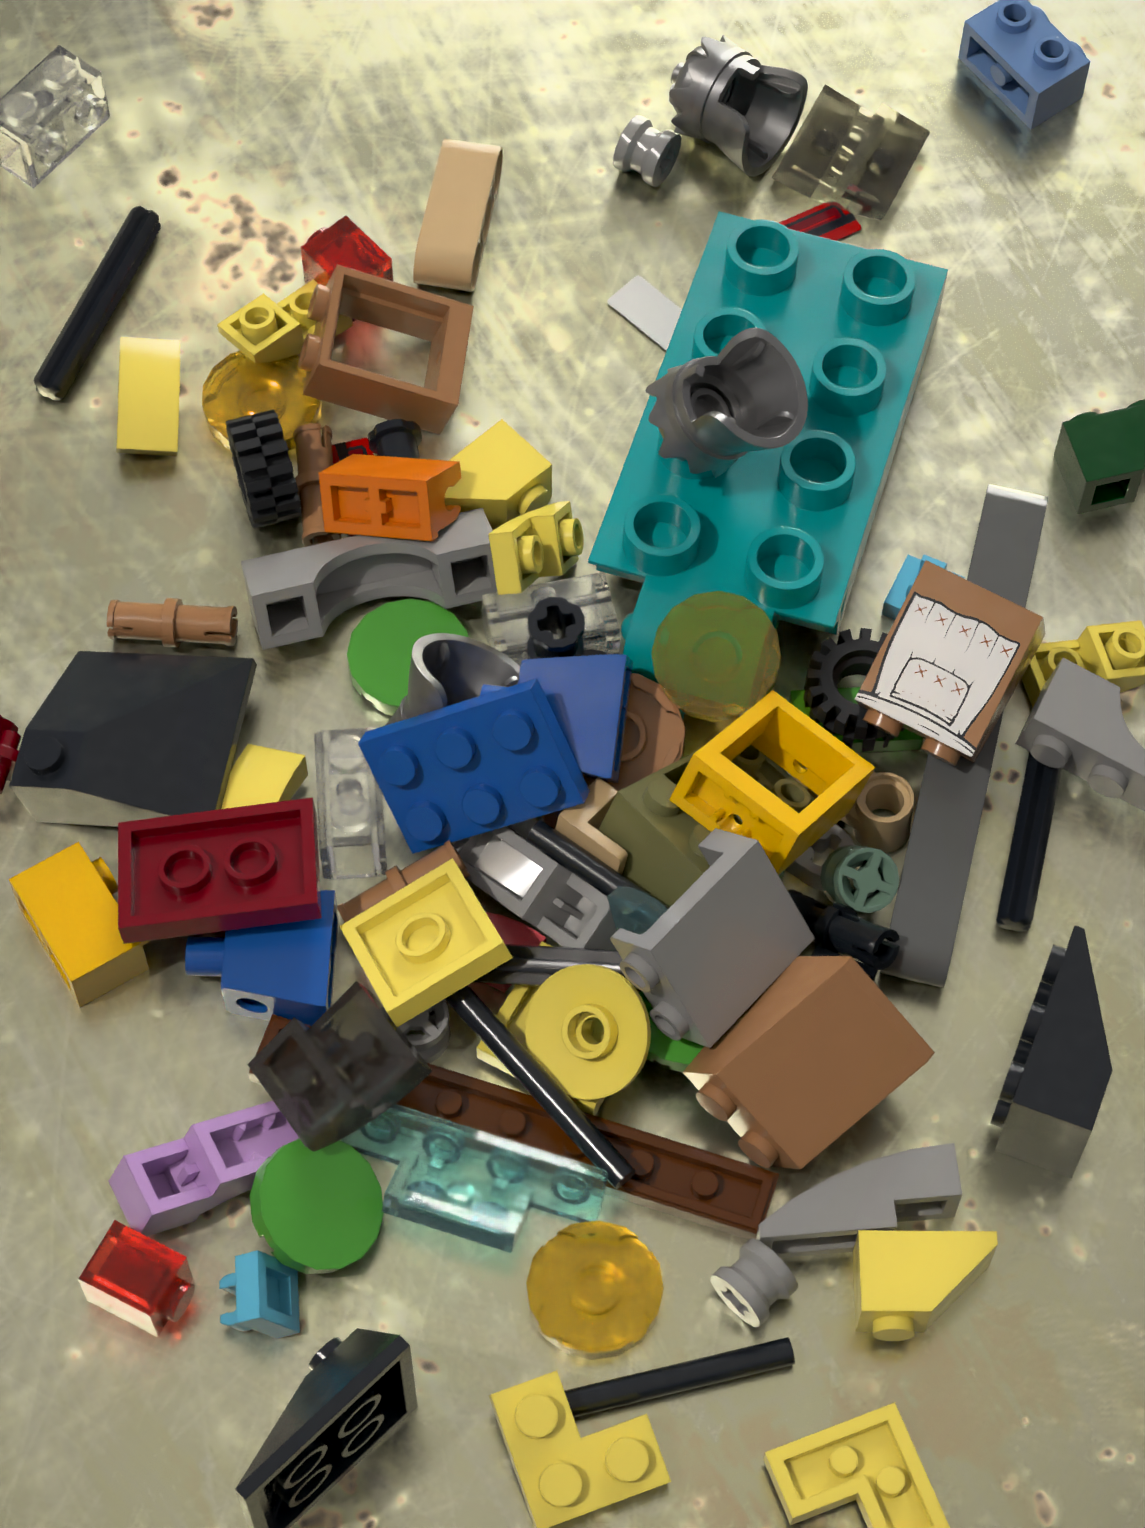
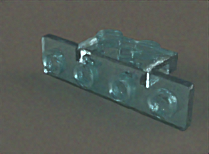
[341,1092,608,1253]

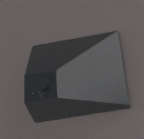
[9,651,257,827]
[235,1328,418,1528]

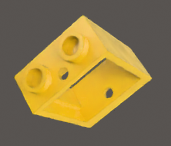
[669,690,876,875]

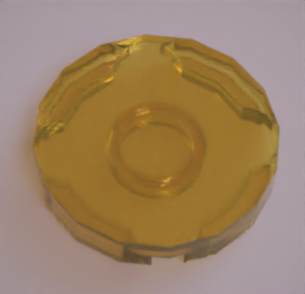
[202,351,321,451]
[651,591,782,722]
[526,1220,664,1360]

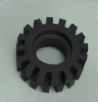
[226,409,302,529]
[803,628,905,752]

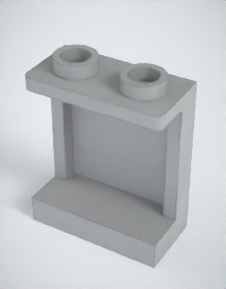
[610,828,815,1048]

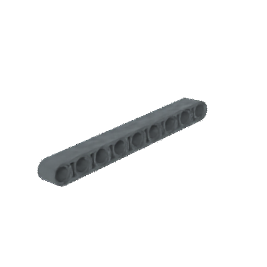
[879,484,1049,988]

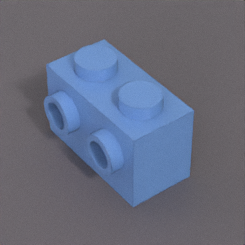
[958,0,1091,130]

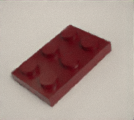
[118,797,322,944]

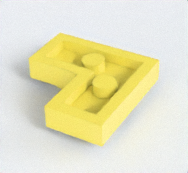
[488,1370,671,1528]
[763,1402,950,1528]

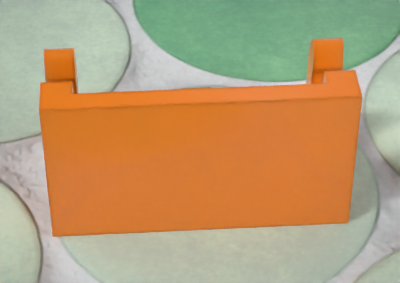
[318,454,461,541]

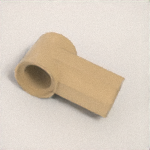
[790,762,914,853]

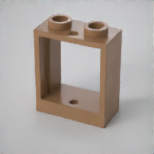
[298,264,474,435]

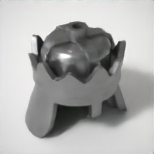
[669,35,808,177]
[646,327,808,478]
[385,633,520,726]

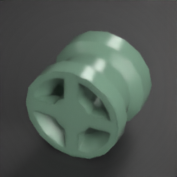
[820,845,900,913]

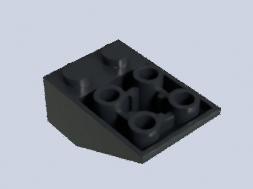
[990,925,1113,1179]

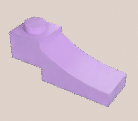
[108,1090,332,1239]

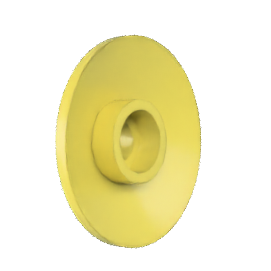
[525,964,651,1100]

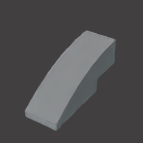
[453,826,642,950]
[756,1143,962,1258]

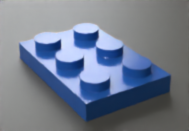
[358,678,590,854]

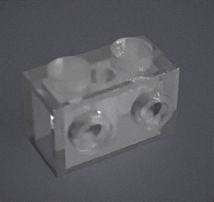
[0,45,110,189]

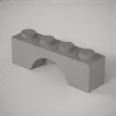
[241,508,506,650]
[1015,658,1145,811]

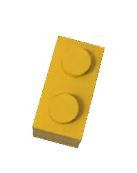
[9,841,151,1007]

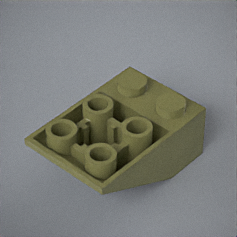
[598,745,815,907]

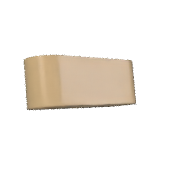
[413,139,503,292]

